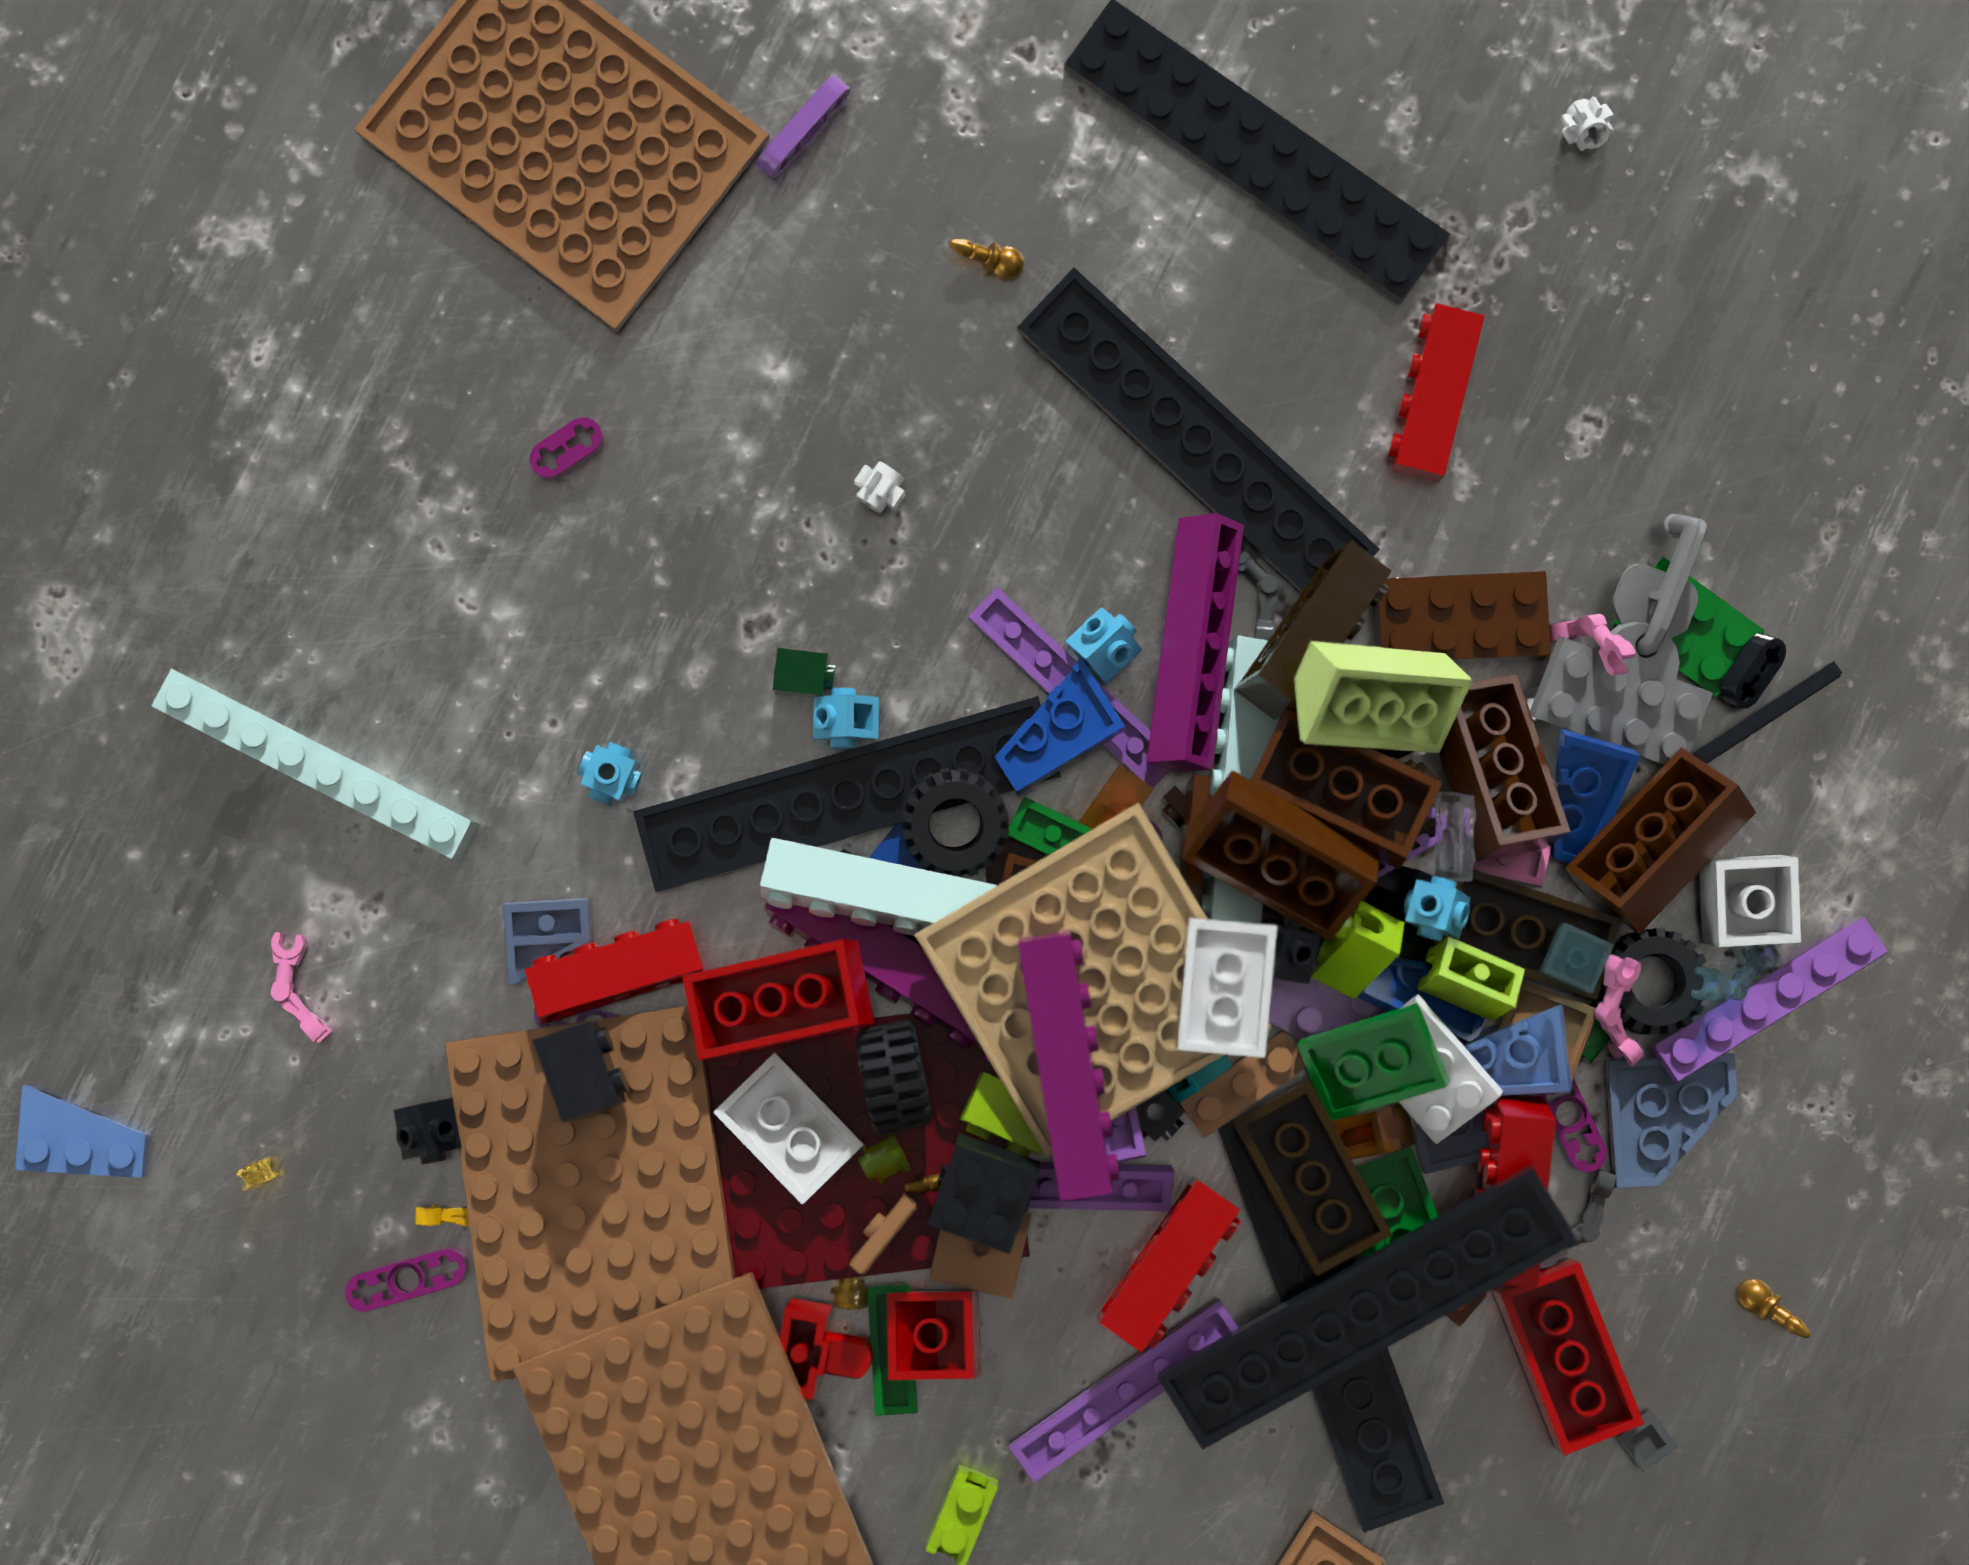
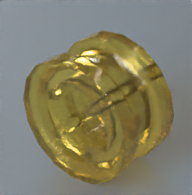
[235,1157,279,1192]

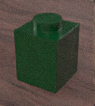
[772,648,836,698]

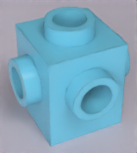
[1065,607,1142,684]
[813,688,879,749]
[578,742,642,806]
[1404,876,1471,941]

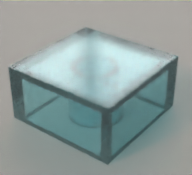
[1539,922,1614,994]

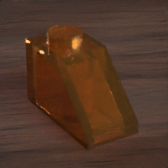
[1079,764,1154,829]
[1332,1104,1416,1160]

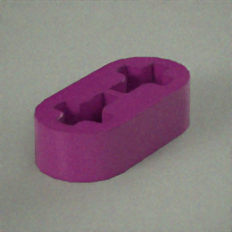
[530,417,604,480]

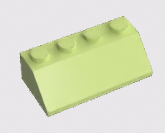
[1295,641,1473,753]

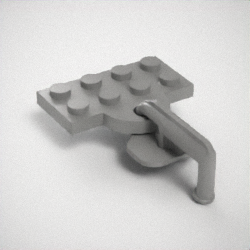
[1530,513,1713,765]

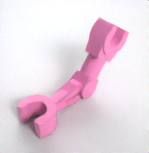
[1549,614,1636,676]
[271,932,332,1043]
[1594,954,1644,1067]

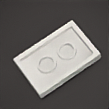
[1178,918,1277,1058]
[1398,994,1503,1144]
[713,1052,864,1205]

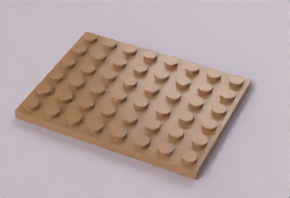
[354,0,770,332]
[445,1006,735,1382]
[513,1272,873,1565]

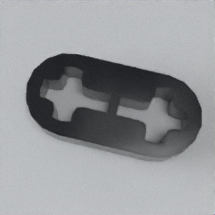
[1720,633,1786,709]

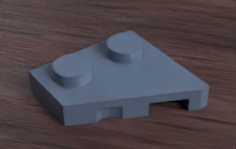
[503,898,592,985]

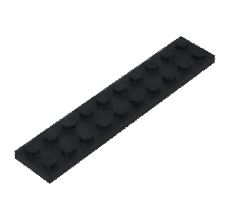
[1064,0,1450,304]
[1017,267,1380,592]
[633,696,1061,893]
[1217,1122,1444,1533]
[1158,1164,1577,1450]

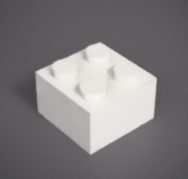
[1699,855,1801,947]

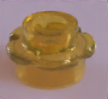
[830,1279,869,1309]

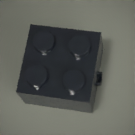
[928,1133,1040,1254]

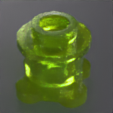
[858,1133,912,1185]

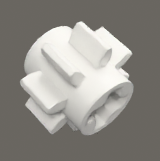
[1561,96,1615,151]
[854,461,906,514]

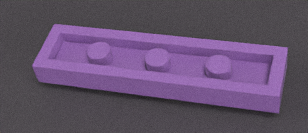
[1028,1162,1175,1211]

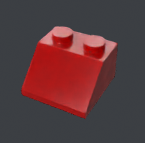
[887,1289,981,1380]

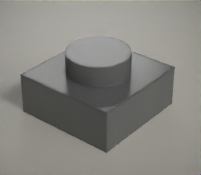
[1616,1410,1678,1472]

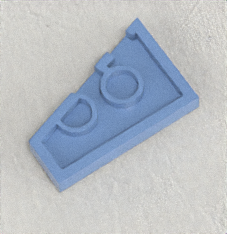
[1462,1004,1572,1095]
[15,1085,149,1178]

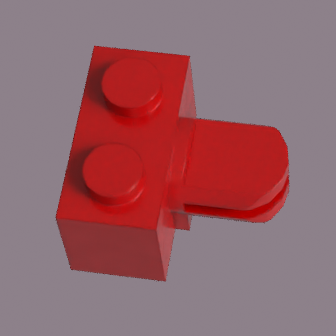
[780,1298,874,1400]

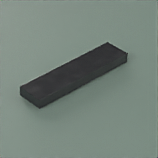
[1690,661,1842,764]

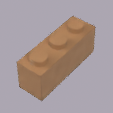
[1179,1030,1306,1138]

